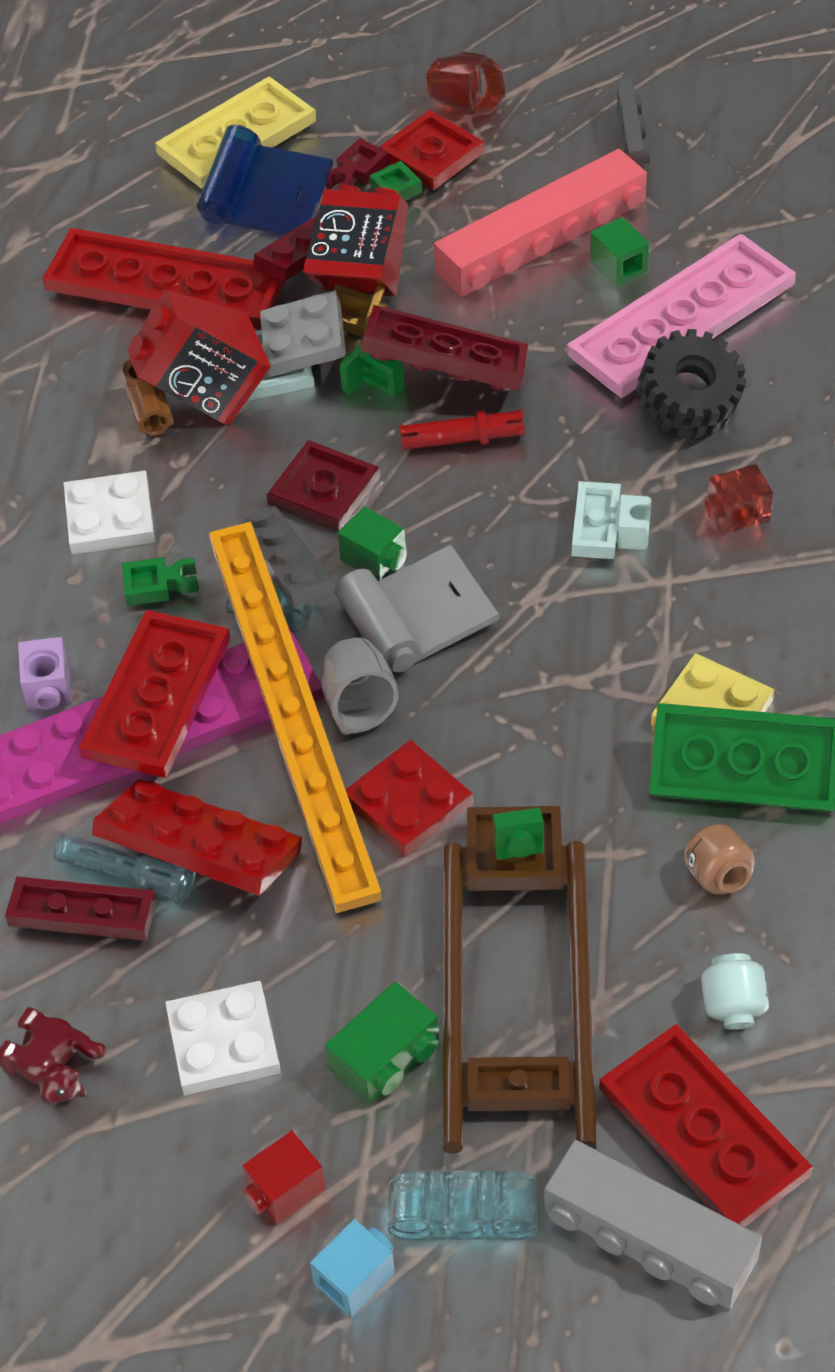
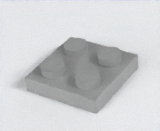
[260,290,346,377]

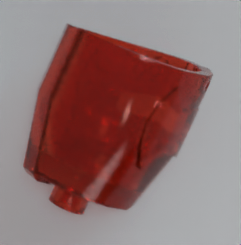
[426,52,506,115]

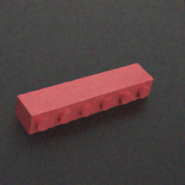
[434,148,647,297]

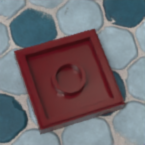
[266,440,380,532]

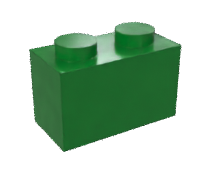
[325,981,439,1105]

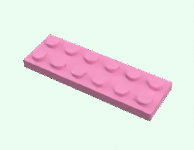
[567,233,796,399]

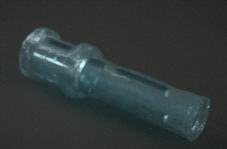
[54,833,196,905]

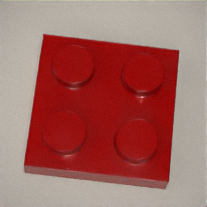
[379,110,484,190]
[345,740,473,857]

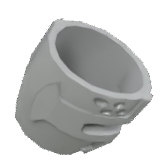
[322,637,399,735]

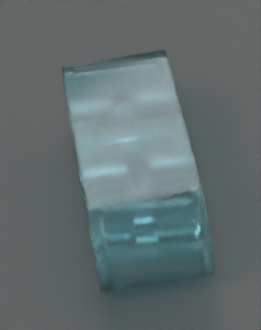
[387,1171,539,1240]

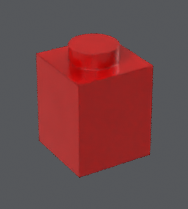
[242,1130,326,1225]

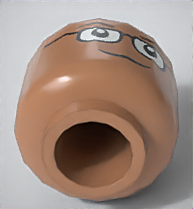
[684,824,755,895]

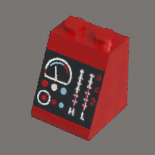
[303,185,408,297]
[127,290,271,425]

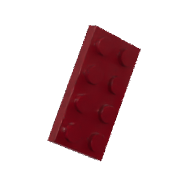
[360,305,529,391]

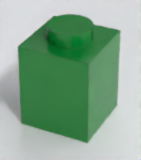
[590,217,650,287]
[337,506,407,581]

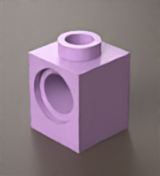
[18,636,72,711]

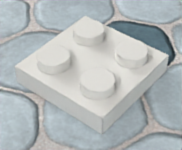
[63,470,155,555]
[165,980,281,1096]

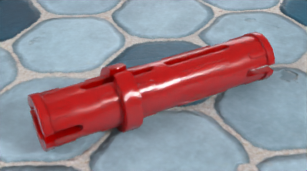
[399,409,525,451]

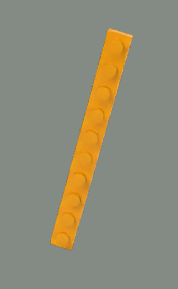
[209,522,382,913]

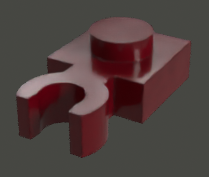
[324,138,390,189]

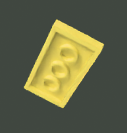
[155,76,316,189]

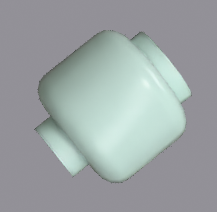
[701,953,769,1030]

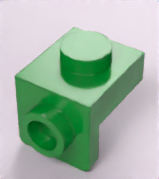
[339,343,405,398]

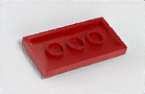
[79,610,230,778]
[92,779,303,896]
[599,1024,813,1227]

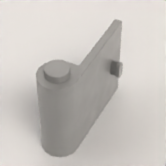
[335,544,500,672]

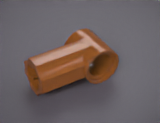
[122,358,173,437]

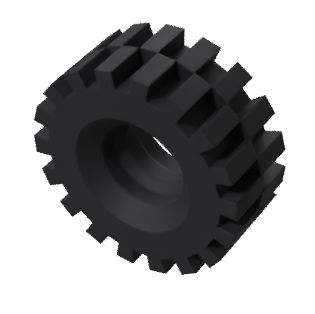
[637,329,746,438]

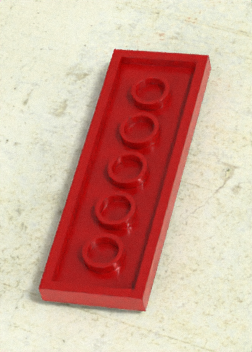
[42,228,286,330]

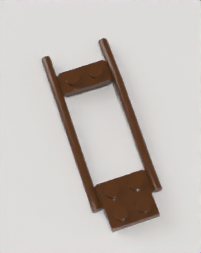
[443,806,597,1154]

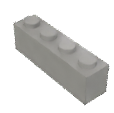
[544,1139,762,1310]

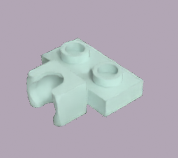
[572,481,651,559]

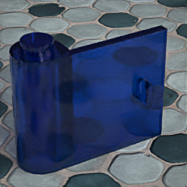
[196,125,333,235]

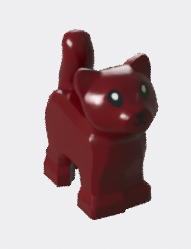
[0,1007,107,1105]

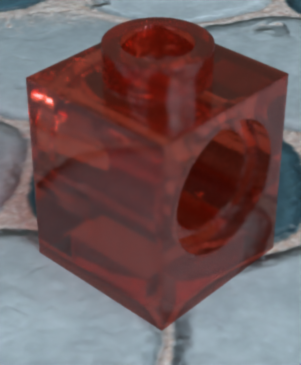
[704,464,774,535]

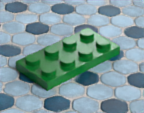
[649,703,835,813]

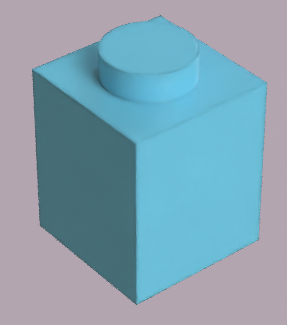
[310,1219,395,1318]

